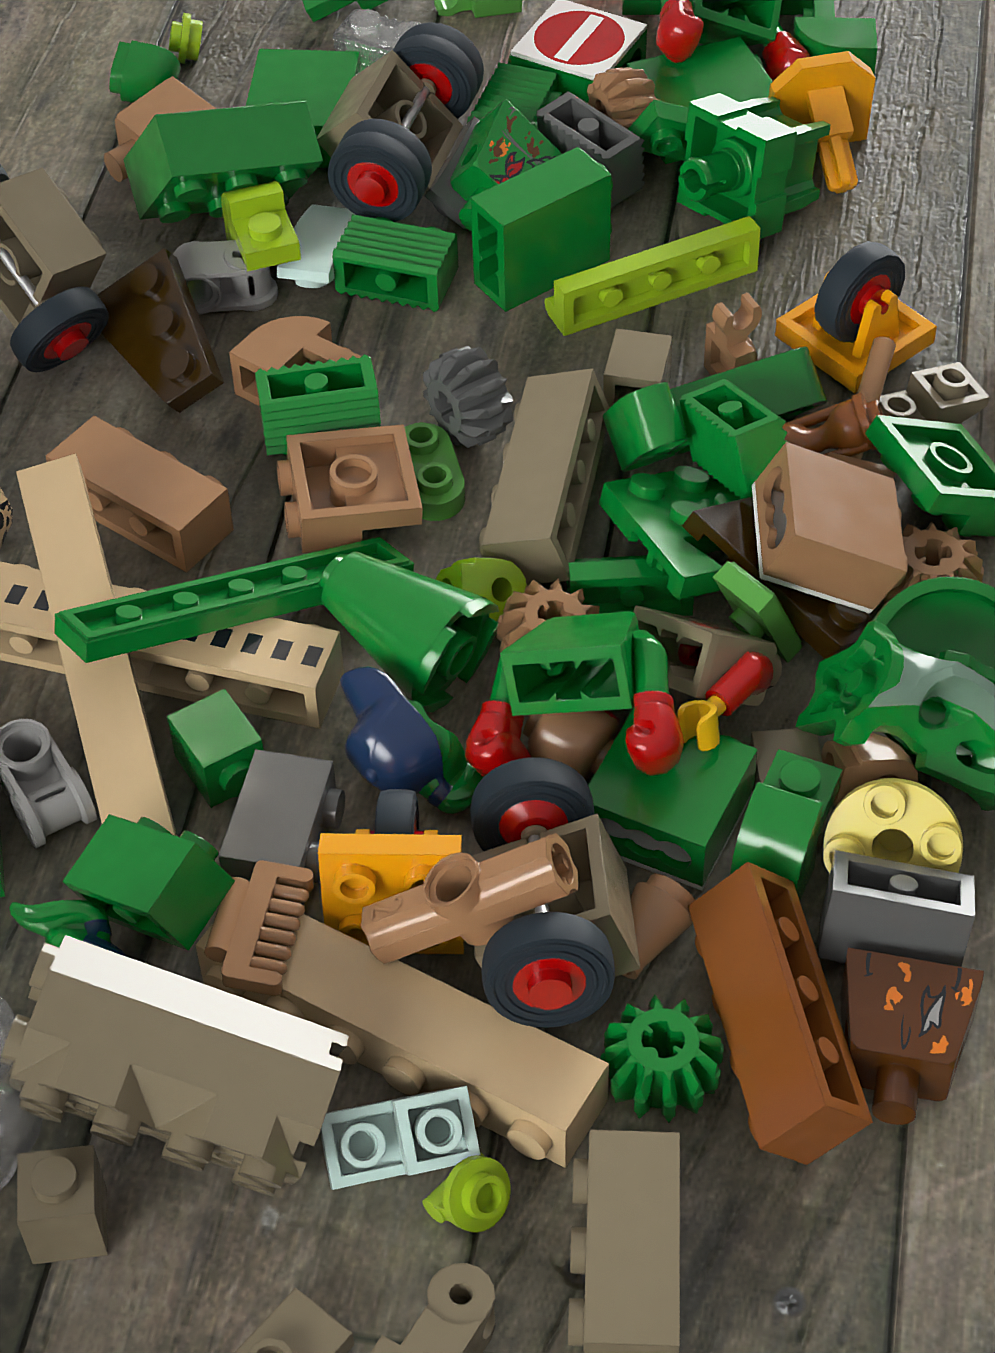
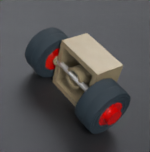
[317,22,484,222]

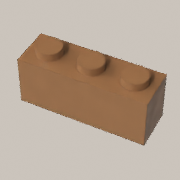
[45,416,234,572]

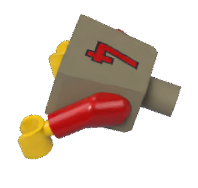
[633,606,782,751]

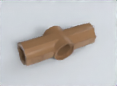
[361,833,578,964]

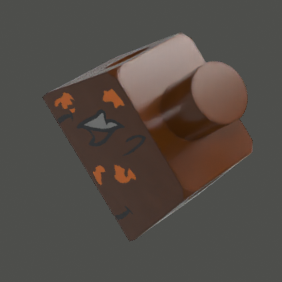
[840,947,984,1125]

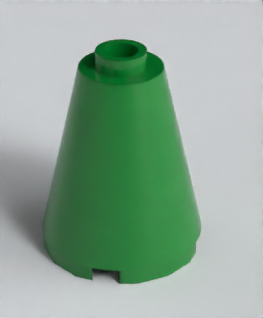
[319,552,499,712]

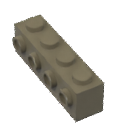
[479,368,609,584]

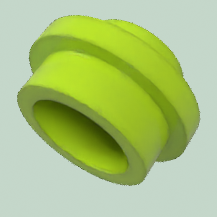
[168,12,203,64]

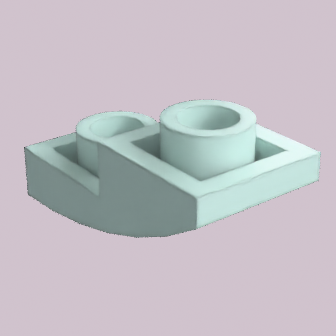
[277,204,356,288]
[320,1086,481,1190]

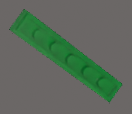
[54,537,414,663]

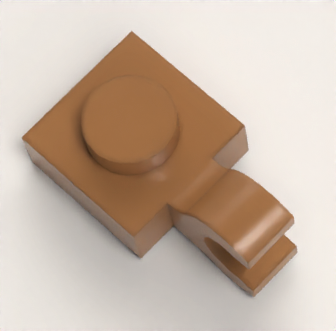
[704,292,762,376]

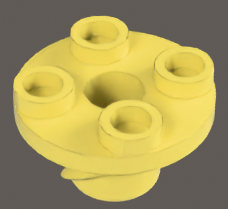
[823,778,963,874]

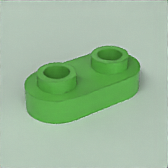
[404,422,465,521]

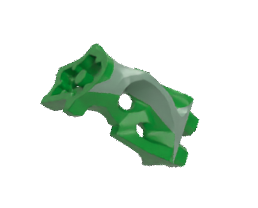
[795,620,995,811]

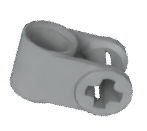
[173,240,278,315]
[0,719,97,849]

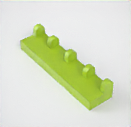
[544,216,761,336]

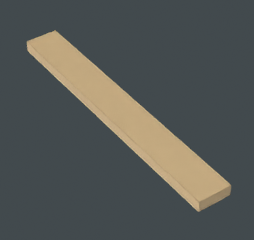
[16,454,177,836]

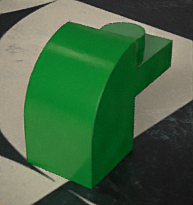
[793,0,878,74]
[730,749,843,901]

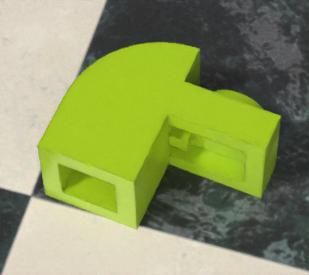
[221,181,301,271]

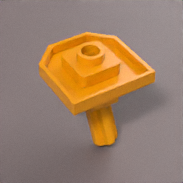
[769,51,876,194]

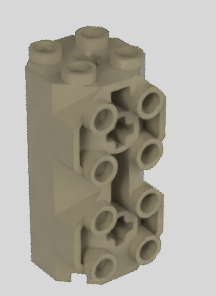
[1,935,349,1195]

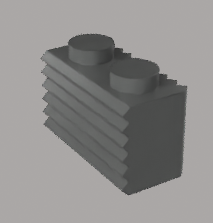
[537,92,645,208]

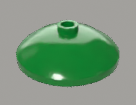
[873,577,995,767]

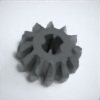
[423,346,513,448]

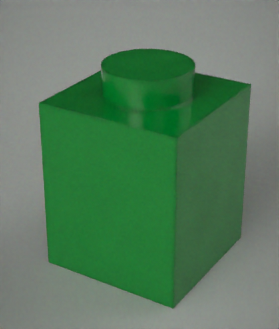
[167,688,264,808]

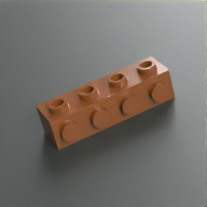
[688,862,873,1165]

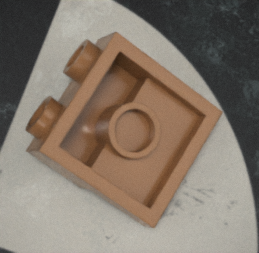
[277,424,423,553]

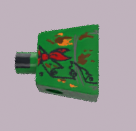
[450,99,562,231]

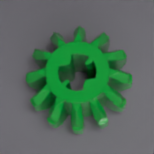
[601,994,724,1123]

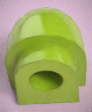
[436,557,527,621]

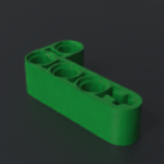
[602,347,828,472]

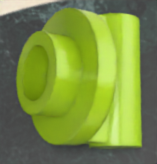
[422,1153,511,1232]

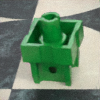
[677,93,831,239]

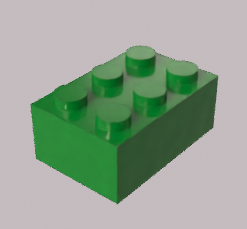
[123,101,323,223]

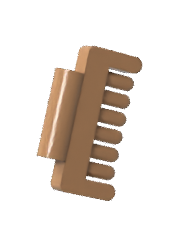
[204,860,314,996]

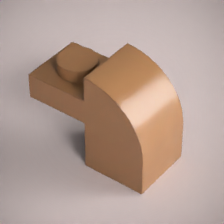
[229,316,362,406]

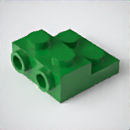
[865,415,995,537]

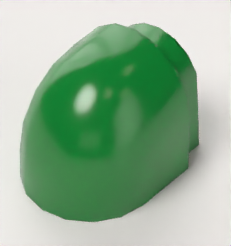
[109,40,181,103]

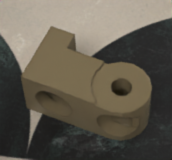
[370,1263,495,1353]

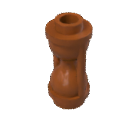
[782,392,883,457]

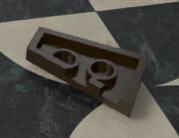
[97,248,224,413]
[682,496,872,659]

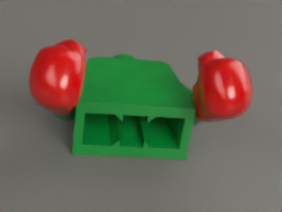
[656,0,811,81]
[465,611,684,777]

